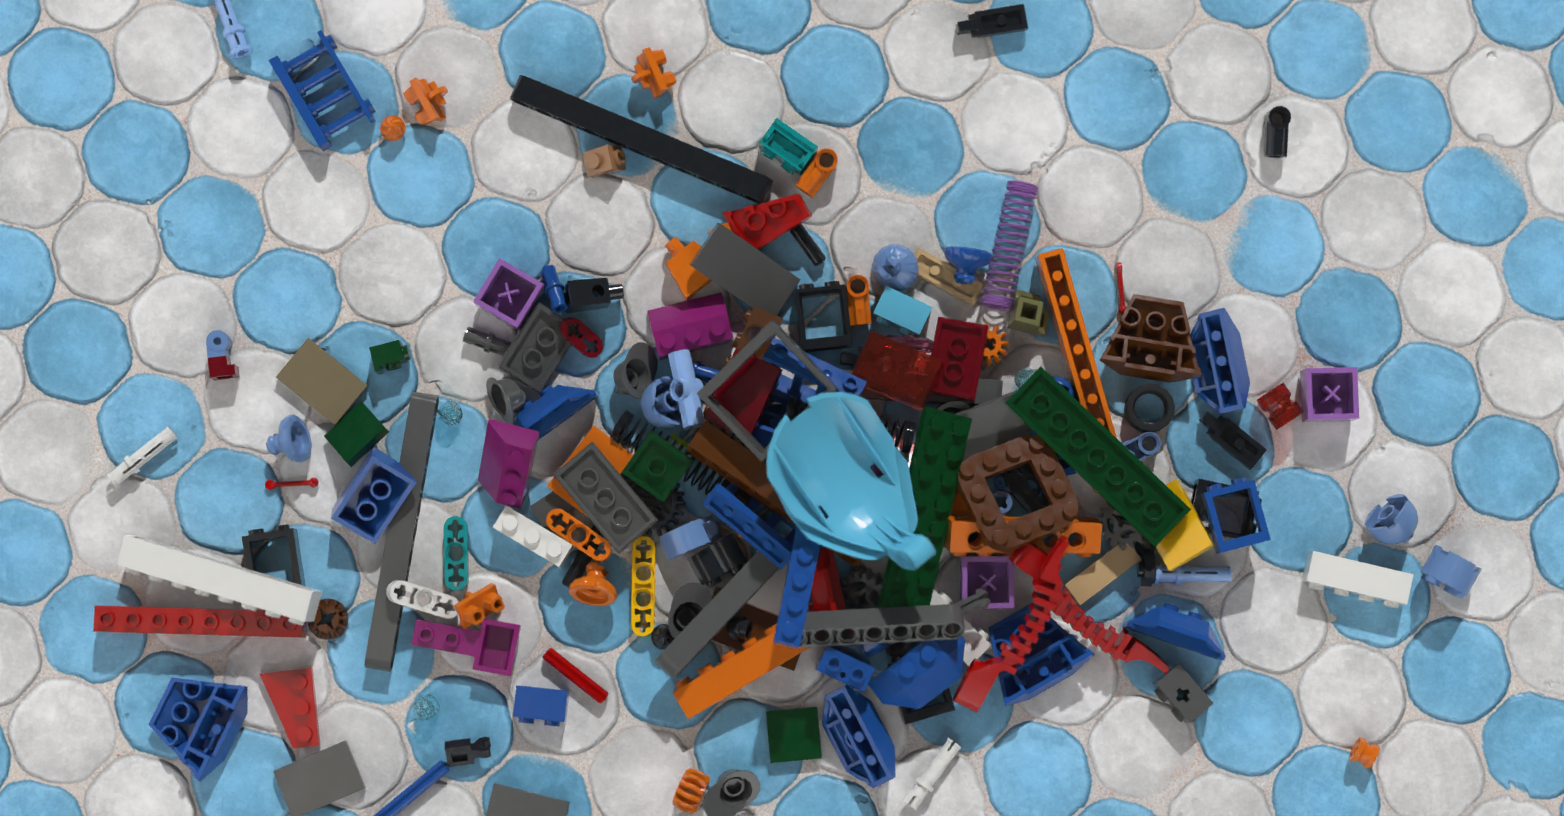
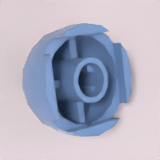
[640,376,682,429]
[1365,494,1418,545]

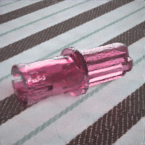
[884,334,934,354]

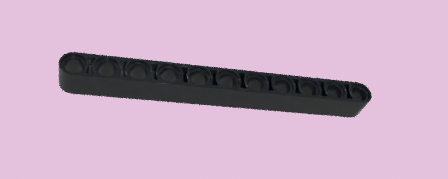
[509,75,773,204]

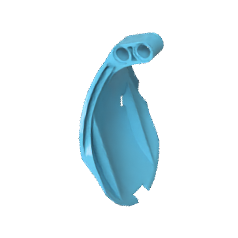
[767,392,936,570]

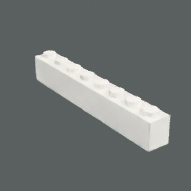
[117,535,322,625]

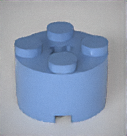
[1420,545,1482,599]

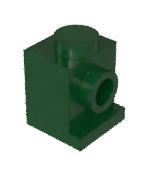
[369,340,411,375]

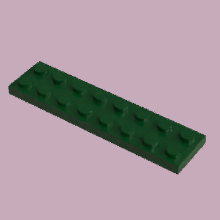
[1005,366,1191,547]
[877,406,972,608]

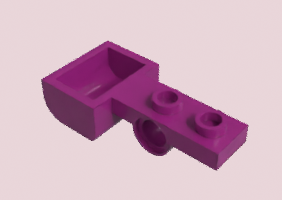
[411,619,521,676]

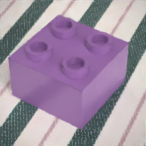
[473,258,545,331]
[1300,367,1359,422]
[960,556,1014,609]

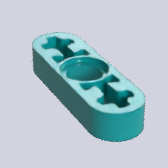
[444,516,469,591]

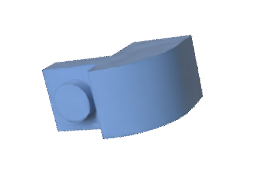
[658,514,723,561]

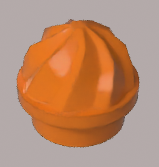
[380,116,406,141]

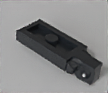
[956,4,1028,38]
[1199,411,1266,470]

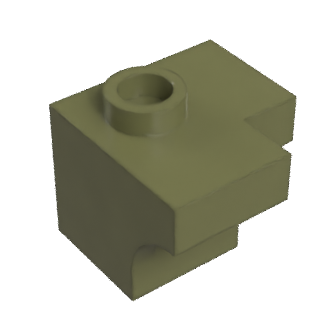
[1007,290,1050,337]

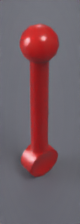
[1116,262,1126,315]
[265,477,319,490]

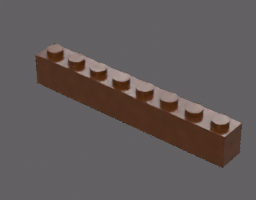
[685,421,863,568]

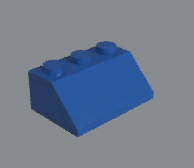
[331,447,417,544]

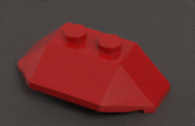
[808,546,846,612]

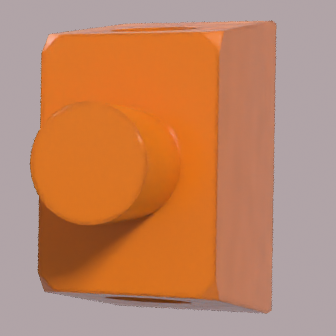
[665,237,712,301]

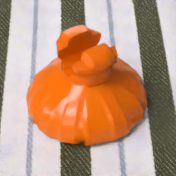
[569,562,617,606]

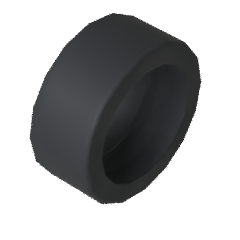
[1124,384,1175,433]

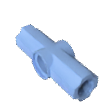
[668,350,705,430]

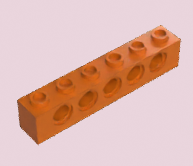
[944,516,1102,557]

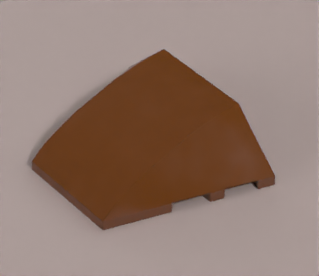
[1100,294,1202,383]

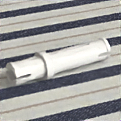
[107,426,178,487]
[903,738,961,810]

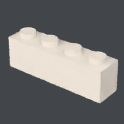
[1302,551,1414,609]

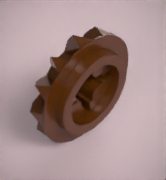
[307,598,348,640]

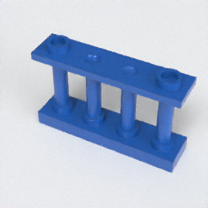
[268,30,376,151]
[762,338,867,413]
[702,483,796,570]

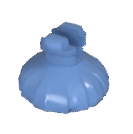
[872,244,919,291]
[266,414,312,463]

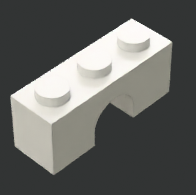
[493,505,574,568]

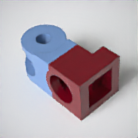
[206,330,240,381]

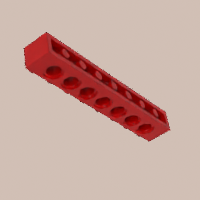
[93,606,307,638]

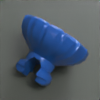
[944,246,992,284]

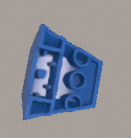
[988,602,1095,706]
[148,678,248,781]

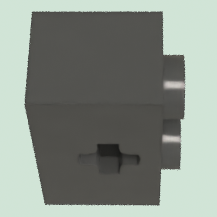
[1153,664,1213,723]

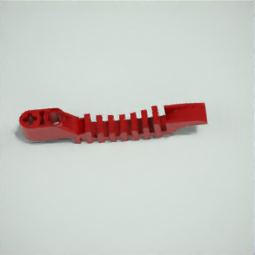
[953,535,1070,713]
[1008,543,1170,674]

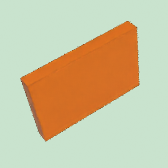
[547,425,633,517]

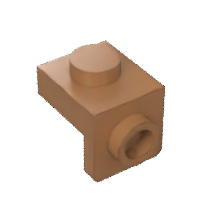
[583,144,626,177]

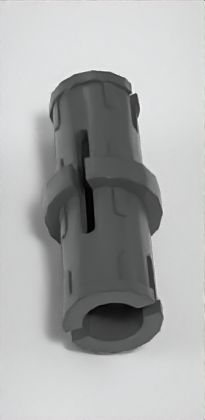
[463,326,511,356]

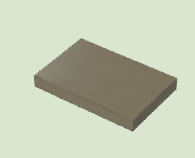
[276,338,368,425]

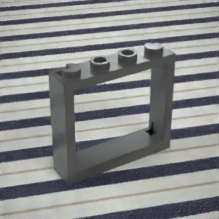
[697,321,839,462]

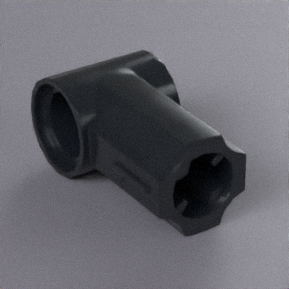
[1264,106,1291,158]

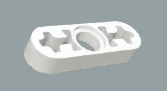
[386,580,459,619]

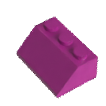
[648,292,734,360]
[478,418,539,509]

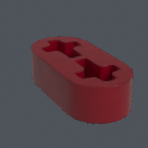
[559,317,603,358]

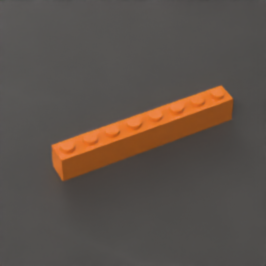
[1035,248,1117,438]

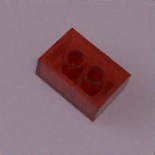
[852,331,944,411]

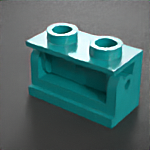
[759,118,818,175]

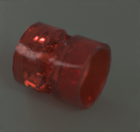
[1256,382,1304,430]

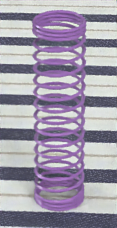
[980,180,1039,311]

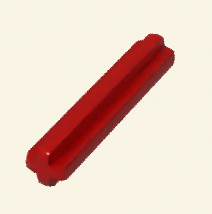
[542,648,609,703]

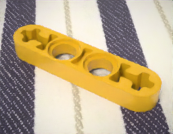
[631,536,656,637]

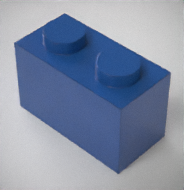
[513,685,569,726]

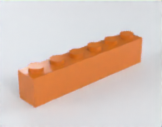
[672,624,810,719]

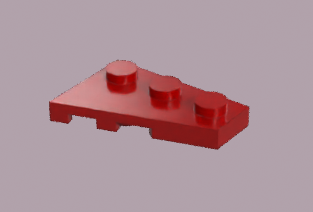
[723,194,812,250]
[260,668,320,748]

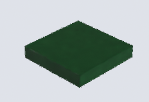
[324,401,389,467]
[621,430,694,502]
[766,707,822,763]

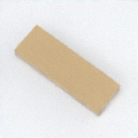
[915,248,986,307]
[1064,544,1141,606]

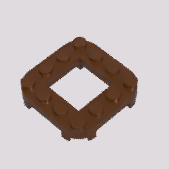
[956,435,1079,554]

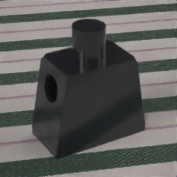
[563,278,624,314]

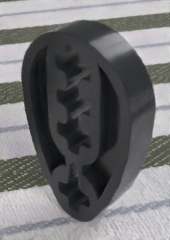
[1002,464,1049,513]

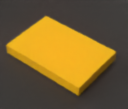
[1156,479,1215,572]

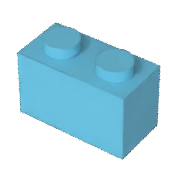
[872,286,932,339]

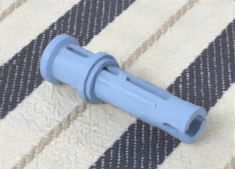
[214,0,252,58]
[1153,562,1232,585]

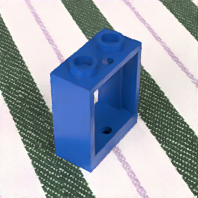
[1200,477,1271,554]
[815,646,875,692]

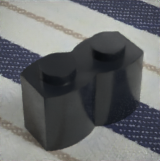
[687,534,747,588]

